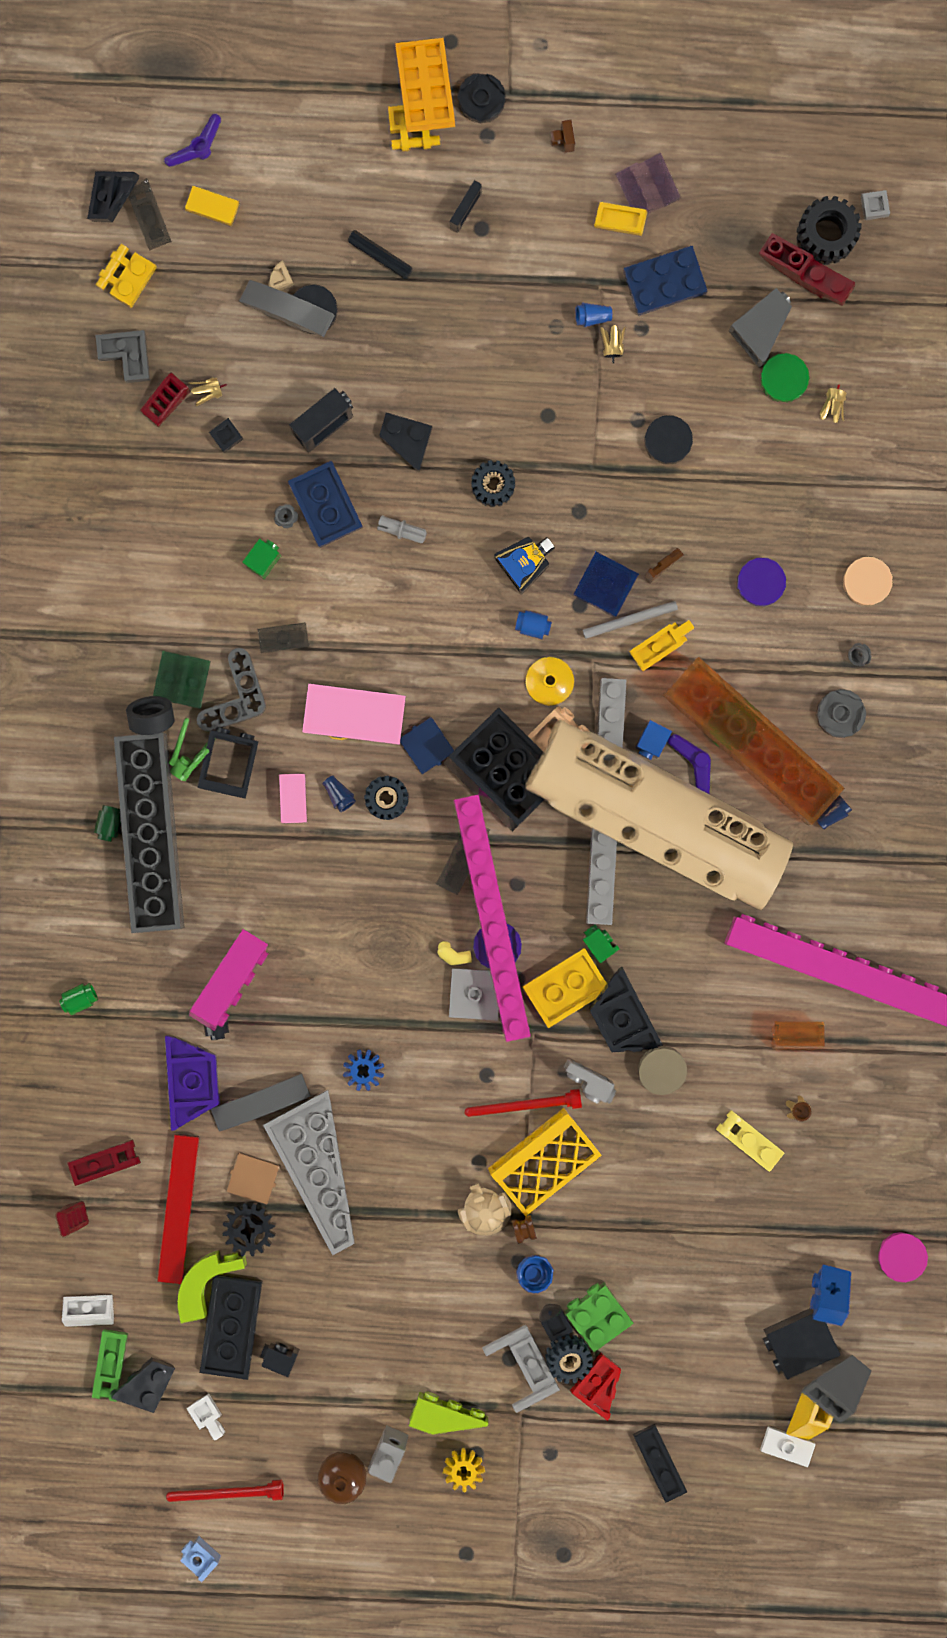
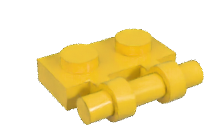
[388,105,440,152]
[95,244,157,308]

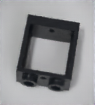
[289,388,353,453]
[197,727,259,799]

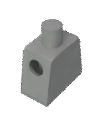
[367,1425,409,1483]

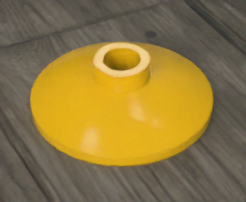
[526,657,574,706]

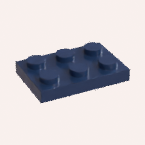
[623,245,708,316]
[288,461,363,548]

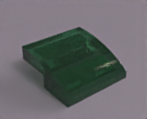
[153,651,211,709]

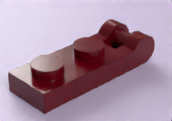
[67,1139,141,1186]

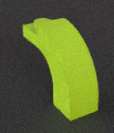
[177,1250,247,1323]

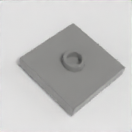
[449,968,498,1021]

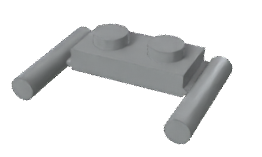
[482,1325,560,1413]

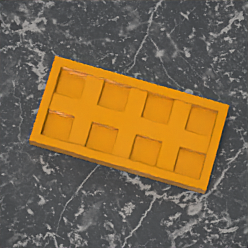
[395,38,455,132]

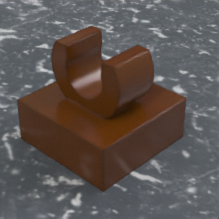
[550,120,575,153]

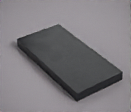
[199,1274,263,1380]

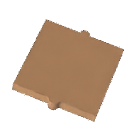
[227,1153,280,1204]

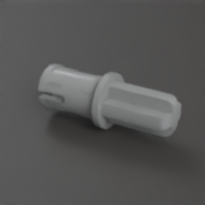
[377,515,427,543]

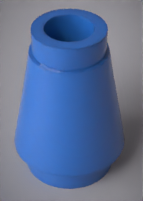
[575,303,613,327]

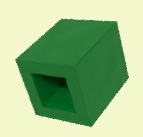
[242,538,281,580]

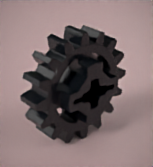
[222,1202,276,1257]

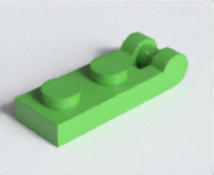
[92,1329,128,1402]

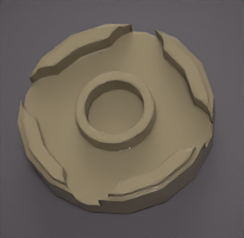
[638,1046,687,1095]

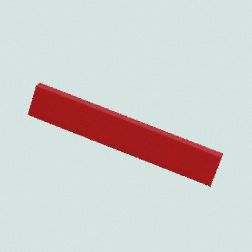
[157,1134,200,1284]

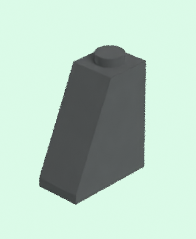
[729,288,792,368]
[801,1355,872,1423]

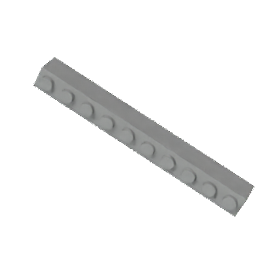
[586,678,626,925]

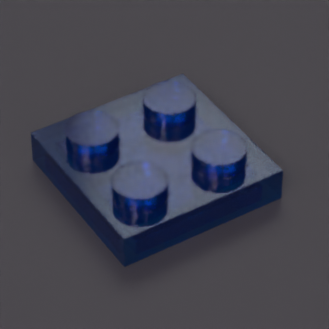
[573,551,639,618]

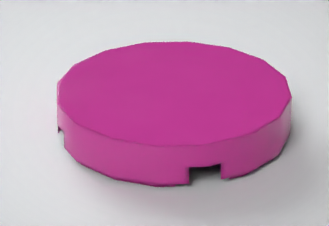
[878,1232,928,1283]

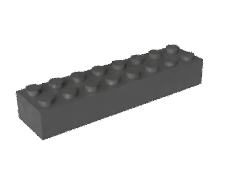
[114,732,185,933]

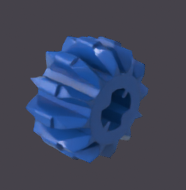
[343,1049,384,1091]

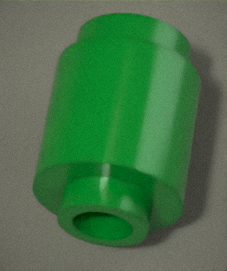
[59,983,98,1015]

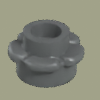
[274,504,298,529]
[848,643,872,666]

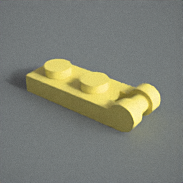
[716,1110,784,1172]

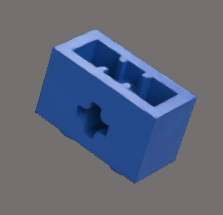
[810,1265,851,1326]

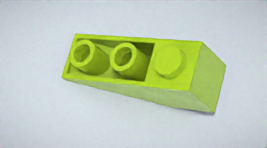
[409,1391,489,1434]

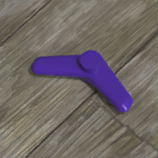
[164,114,221,167]
[667,734,711,795]

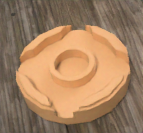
[843,557,892,606]

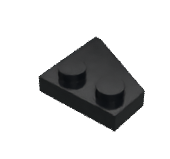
[379,412,433,472]
[110,1357,175,1413]

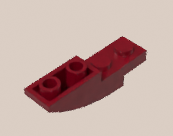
[759,233,855,306]

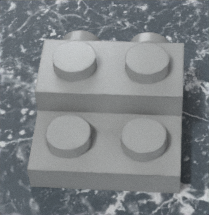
[564,1058,616,1104]

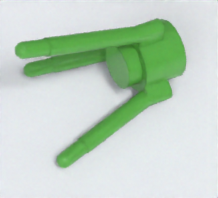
[168,718,216,781]

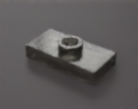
[257,622,310,654]

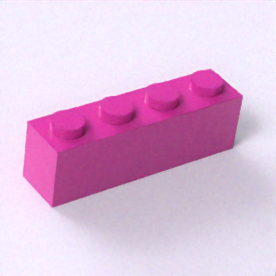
[189,929,269,1031]

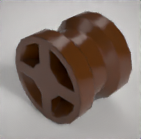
[512,1215,537,1244]

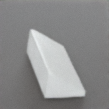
[62,1295,114,1327]

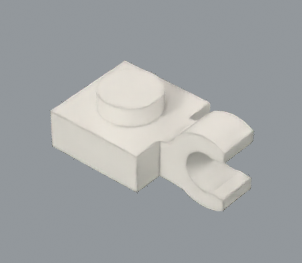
[187,1393,225,1440]

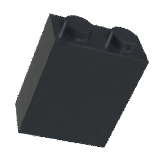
[762,1308,841,1380]

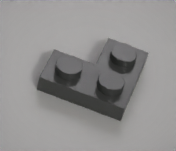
[96,330,150,383]

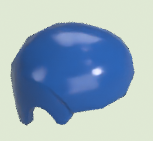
[516,1255,554,1293]

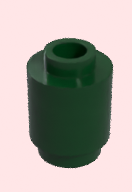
[94,805,121,842]

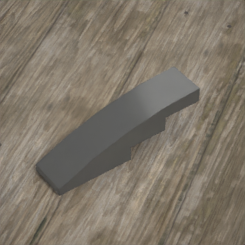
[239,280,335,337]

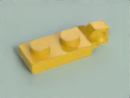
[629,620,695,672]

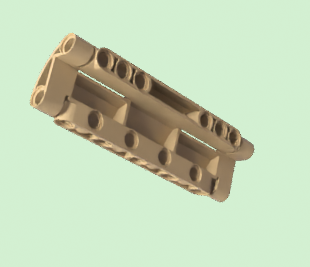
[526,719,793,910]

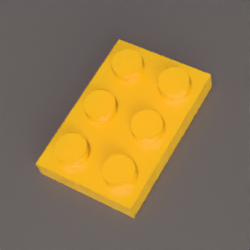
[522,948,607,1028]

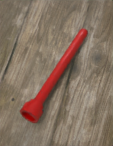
[465,1088,582,1117]
[166,1480,284,1502]

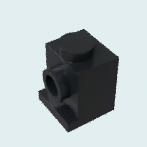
[260,1342,300,1377]

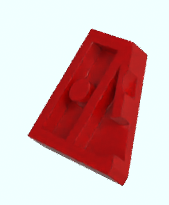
[570,1352,621,1421]

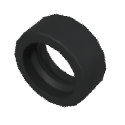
[126,696,175,735]

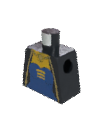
[494,537,555,595]

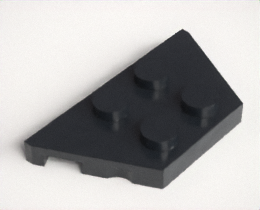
[589,967,663,1052]

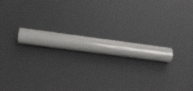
[582,601,678,639]

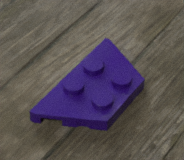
[165,1035,220,1131]

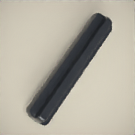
[348,230,412,279]

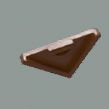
[644,548,684,584]

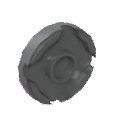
[816,689,866,738]

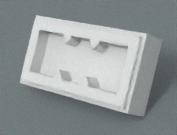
[760,1426,816,1467]

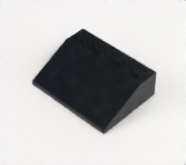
[444,707,545,832]

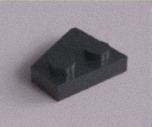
[87,171,139,223]

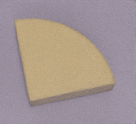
[269,261,294,291]

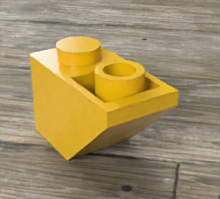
[786,1393,833,1440]

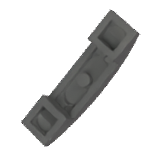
[211,1073,311,1132]

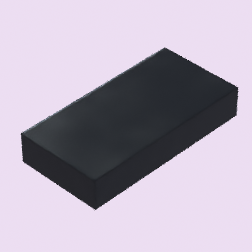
[449,180,482,233]

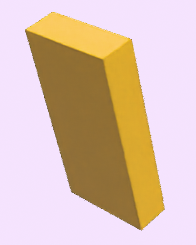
[185,186,239,226]
[594,202,648,236]

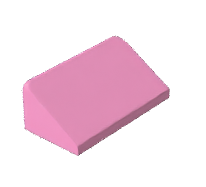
[279,774,307,823]

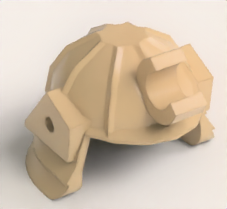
[458,1184,512,1236]

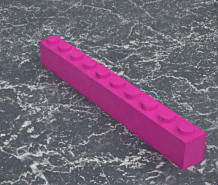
[453,795,531,1042]
[724,914,947,1027]

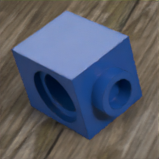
[635,720,672,760]

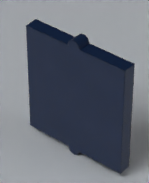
[400,717,454,775]

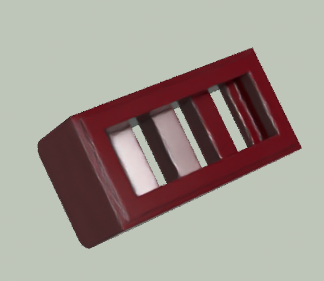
[140,372,191,427]
[56,1201,89,1237]

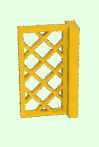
[488,1108,602,1216]

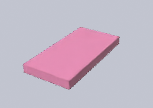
[302,684,406,745]

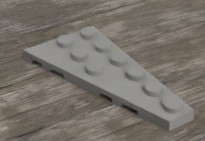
[263,1089,355,1255]

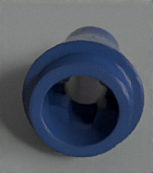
[322,775,356,813]
[815,795,852,830]

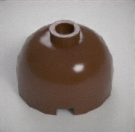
[318,1452,367,1504]

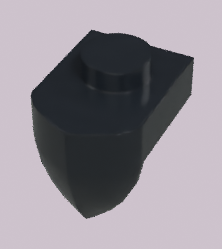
[539,1304,573,1342]

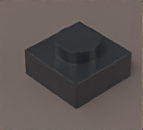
[209,418,243,453]

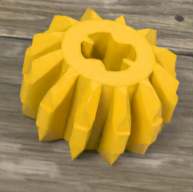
[443,1448,485,1493]

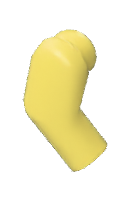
[437,941,472,965]

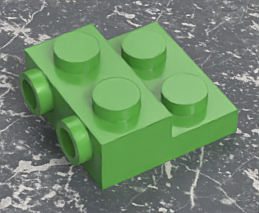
[565,1282,634,1352]

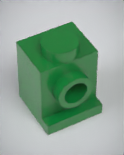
[582,924,620,964]

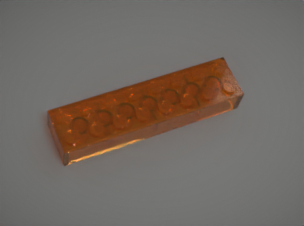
[662,657,845,825]

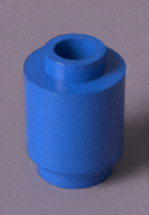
[515,610,552,639]

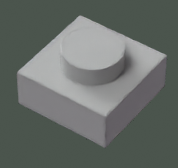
[861,190,890,220]

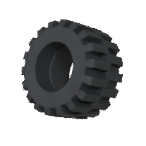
[796,196,862,265]

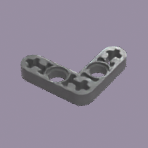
[197,648,266,732]

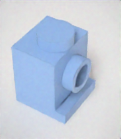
[180,1536,221,1582]

